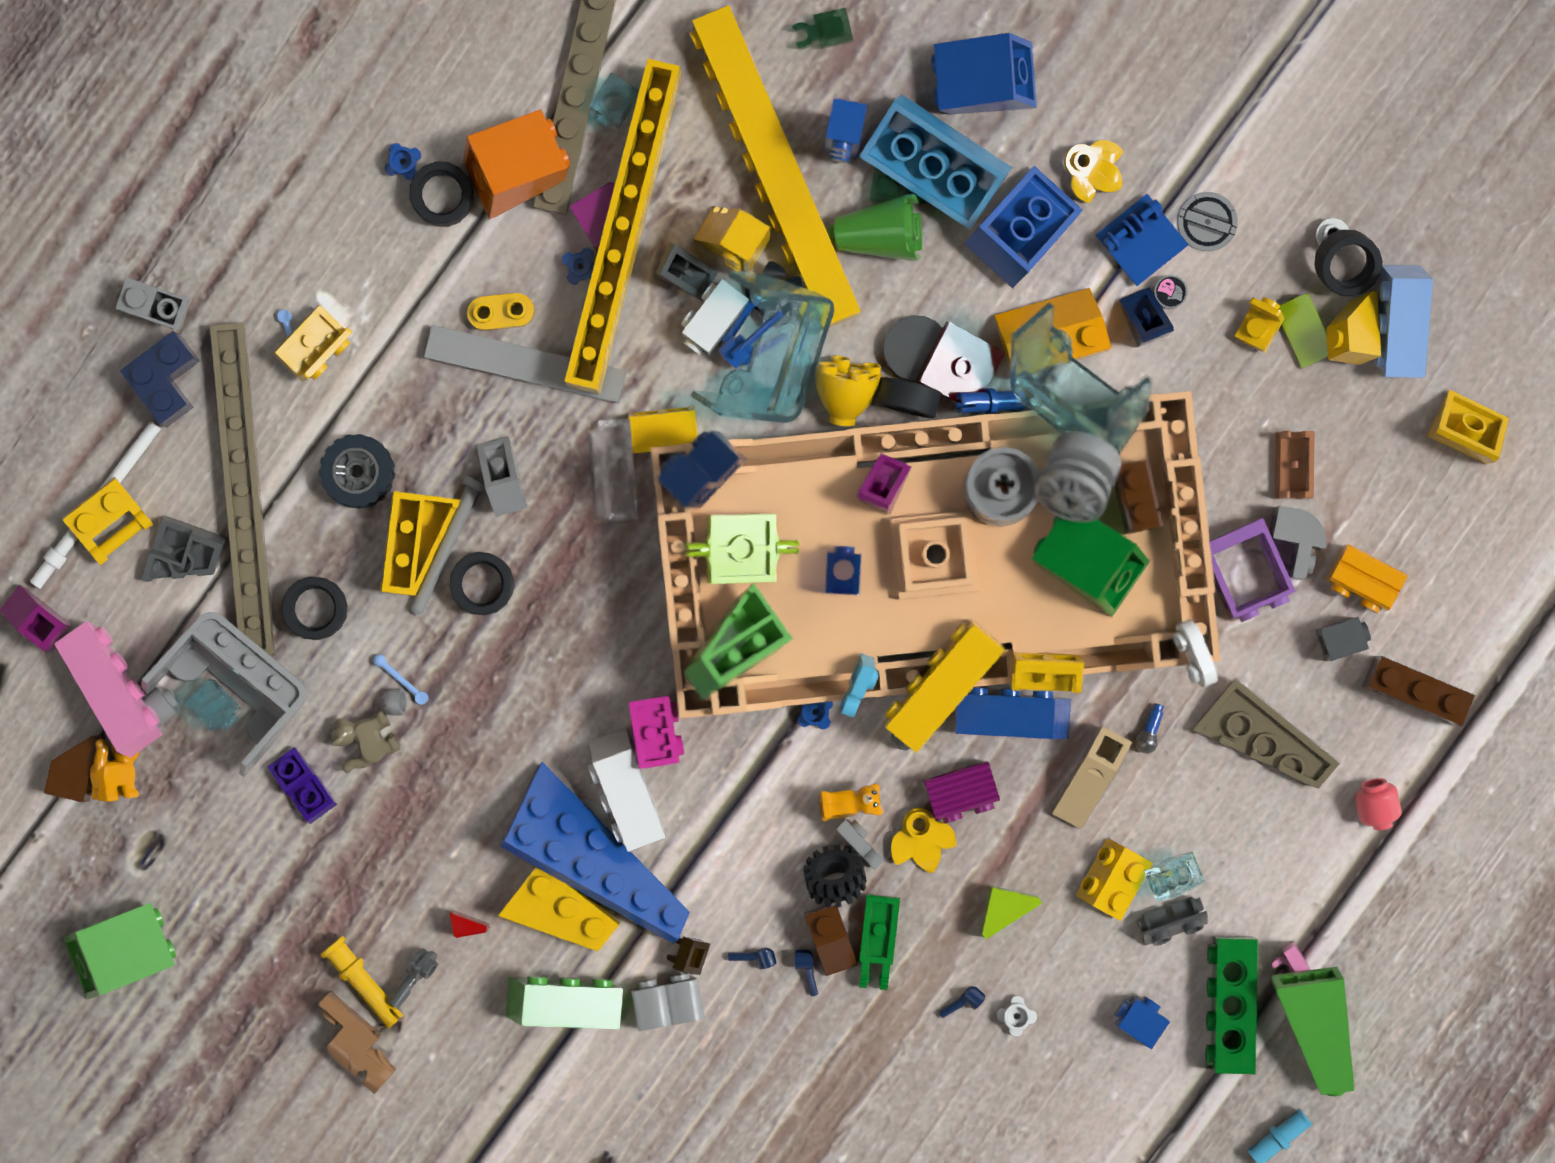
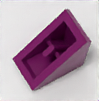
[569,182,615,251]
[857,453,912,515]

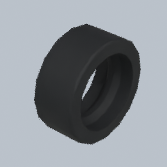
[409,161,474,227]
[1314,229,1383,296]
[875,377,941,418]
[449,552,514,615]
[281,577,348,640]

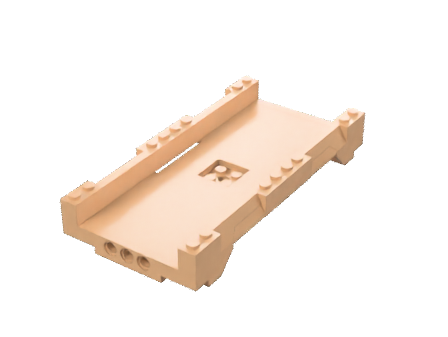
[651,391,1221,719]

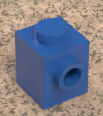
[1114,995,1170,1050]

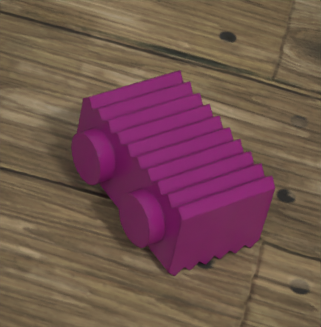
[923,761,1000,824]

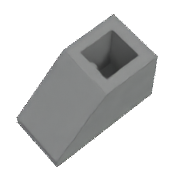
[115,277,191,331]

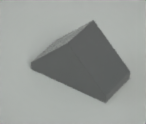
[656,243,718,301]

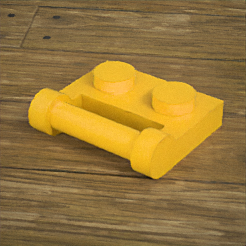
[62,477,154,566]

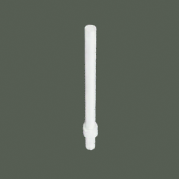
[30,421,161,589]

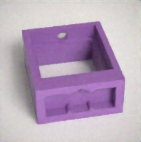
[1210,518,1296,622]

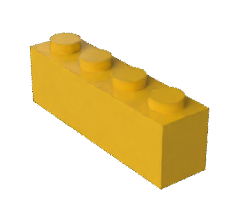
[884,619,1005,753]

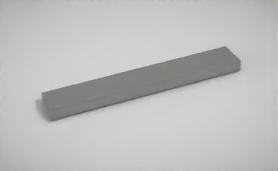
[424,325,627,403]

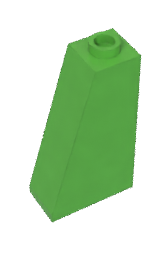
[1271,966,1355,1097]

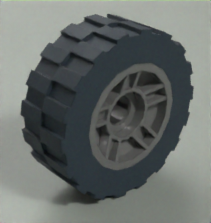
[319,434,396,509]

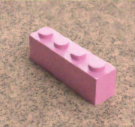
[54,621,163,758]

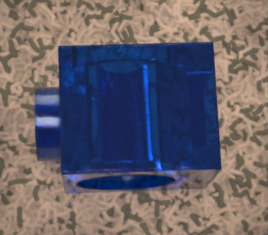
[825,546,861,595]

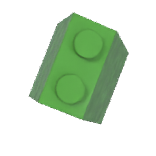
[63,903,176,999]

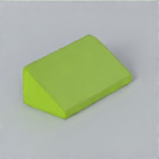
[1279,293,1328,369]

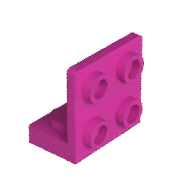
[628,696,684,769]

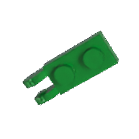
[859,894,900,991]

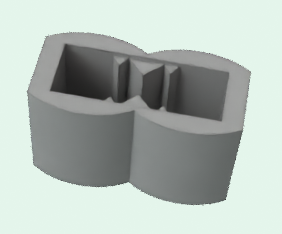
[631,973,705,1031]

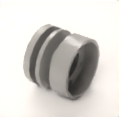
[1035,431,1121,522]

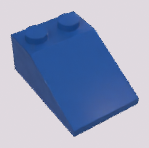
[964,165,1083,288]

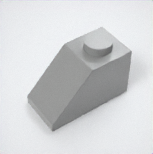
[477,436,528,517]

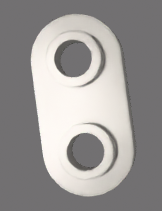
[1173,619,1217,688]

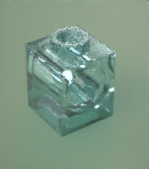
[589,72,639,129]
[185,679,242,732]
[1144,851,1205,902]

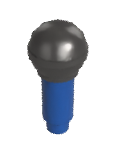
[1135,703,1164,754]

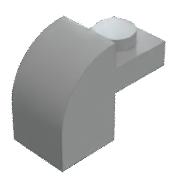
[1269,505,1326,580]

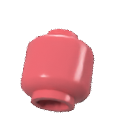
[1354,778,1402,830]

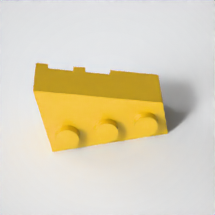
[693,206,770,274]

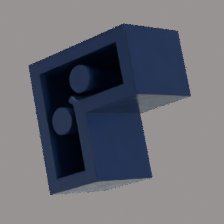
[120,331,200,427]
[656,430,747,509]

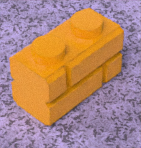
[1326,544,1408,614]

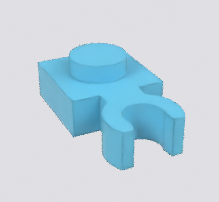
[840,653,879,718]

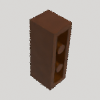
[1362,656,1475,726]

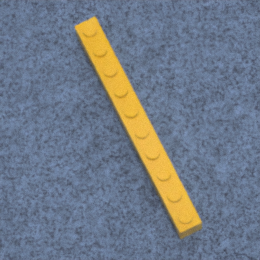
[689,5,861,330]
[564,58,682,395]

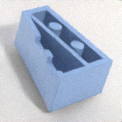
[1375,265,1433,378]

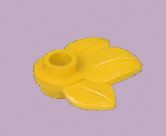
[1064,140,1123,203]
[891,808,957,873]

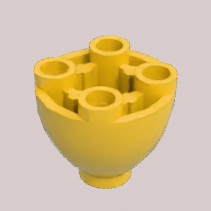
[815,355,882,426]

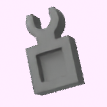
[835,819,884,870]

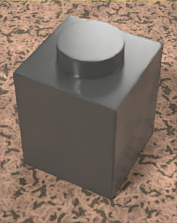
[1315,617,1371,661]

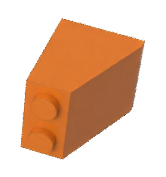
[463,109,570,220]

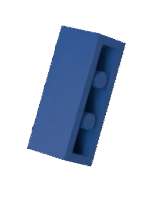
[824,98,867,163]

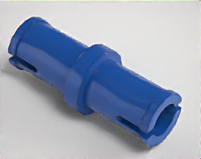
[955,388,1025,414]

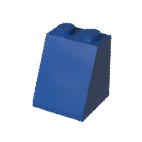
[931,33,1037,115]

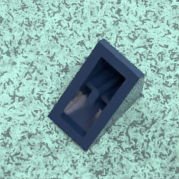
[1119,287,1174,347]

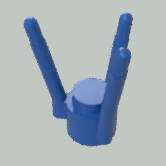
[719,293,787,369]

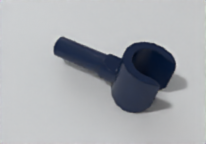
[728,948,777,970]
[795,950,818,996]
[939,986,985,1018]

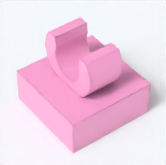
[1271,941,1311,973]

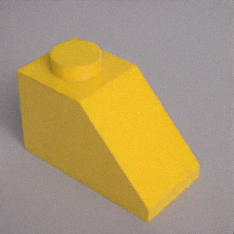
[1326,291,1381,365]

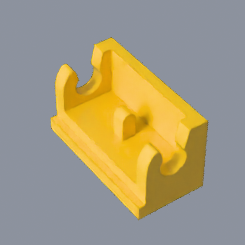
[628,406,698,454]
[1010,652,1084,693]

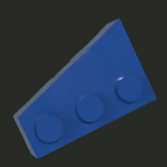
[955,687,1071,739]

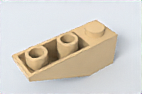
[1052,725,1132,829]

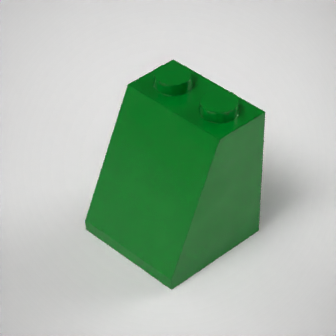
[1031,516,1150,617]

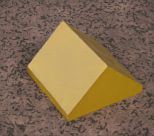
[1426,389,1509,465]

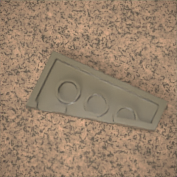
[1192,678,1340,789]

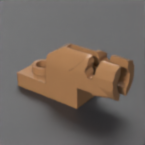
[318,991,396,1094]

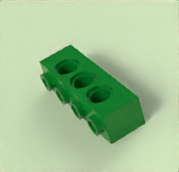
[1205,936,1258,1074]

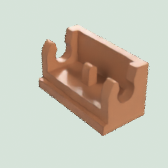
[1275,431,1315,500]

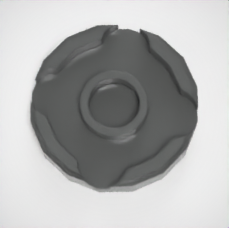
[884,315,942,382]

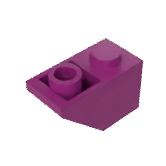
[0,584,73,652]

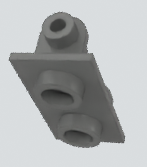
[1136,896,1208,946]

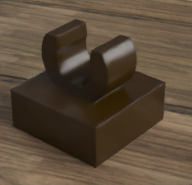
[666,936,711,975]

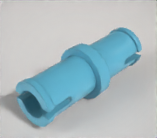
[1247,1108,1313,1163]

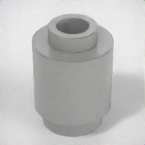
[142,686,180,727]

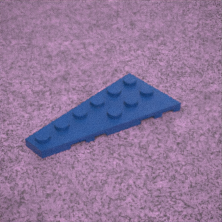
[500,761,690,944]

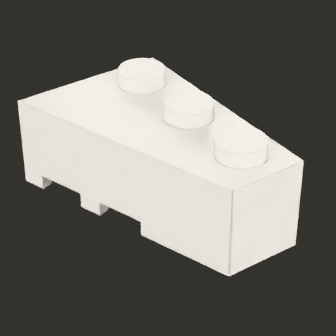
[588,728,666,852]

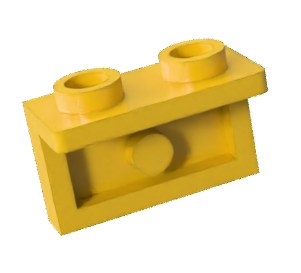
[273,305,352,381]
[1076,838,1153,921]

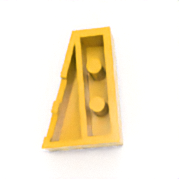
[380,491,461,596]
[498,867,621,952]

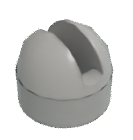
[381,689,407,716]

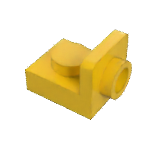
[1235,297,1285,353]

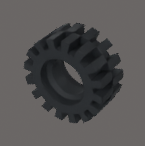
[803,845,867,908]

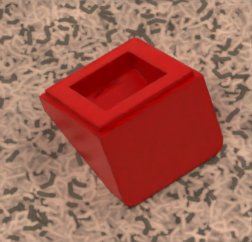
[450,910,490,938]

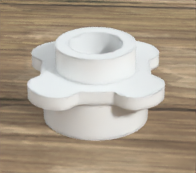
[997,996,1037,1036]

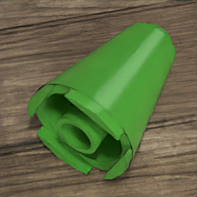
[829,194,923,261]

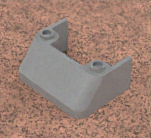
[141,612,306,777]

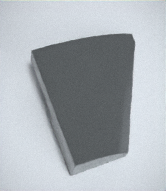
[141,516,228,582]

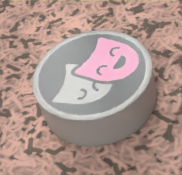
[1153,275,1188,310]

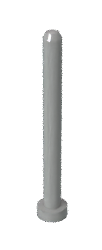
[411,476,485,615]

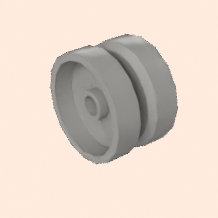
[963,447,1040,527]

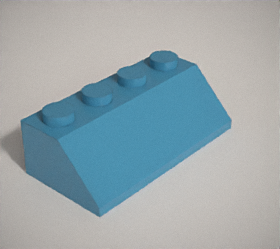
[859,94,1012,230]

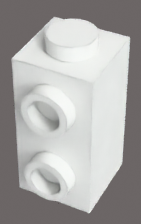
[681,279,749,355]

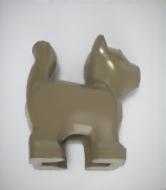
[331,710,400,773]

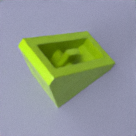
[980,885,1042,939]

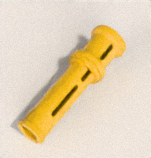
[320,935,404,1029]

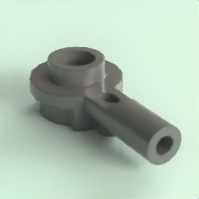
[388,949,438,1009]

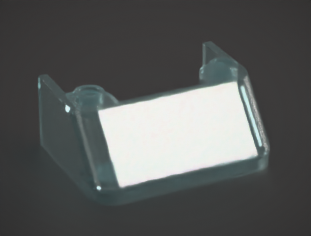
[691,270,834,423]
[1010,303,1152,455]

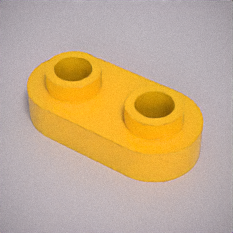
[467,293,535,331]

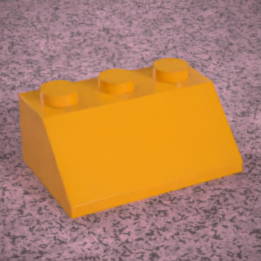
[994,288,1112,379]

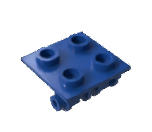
[1095,194,1189,286]

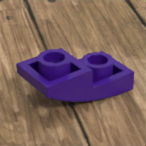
[268,747,337,824]

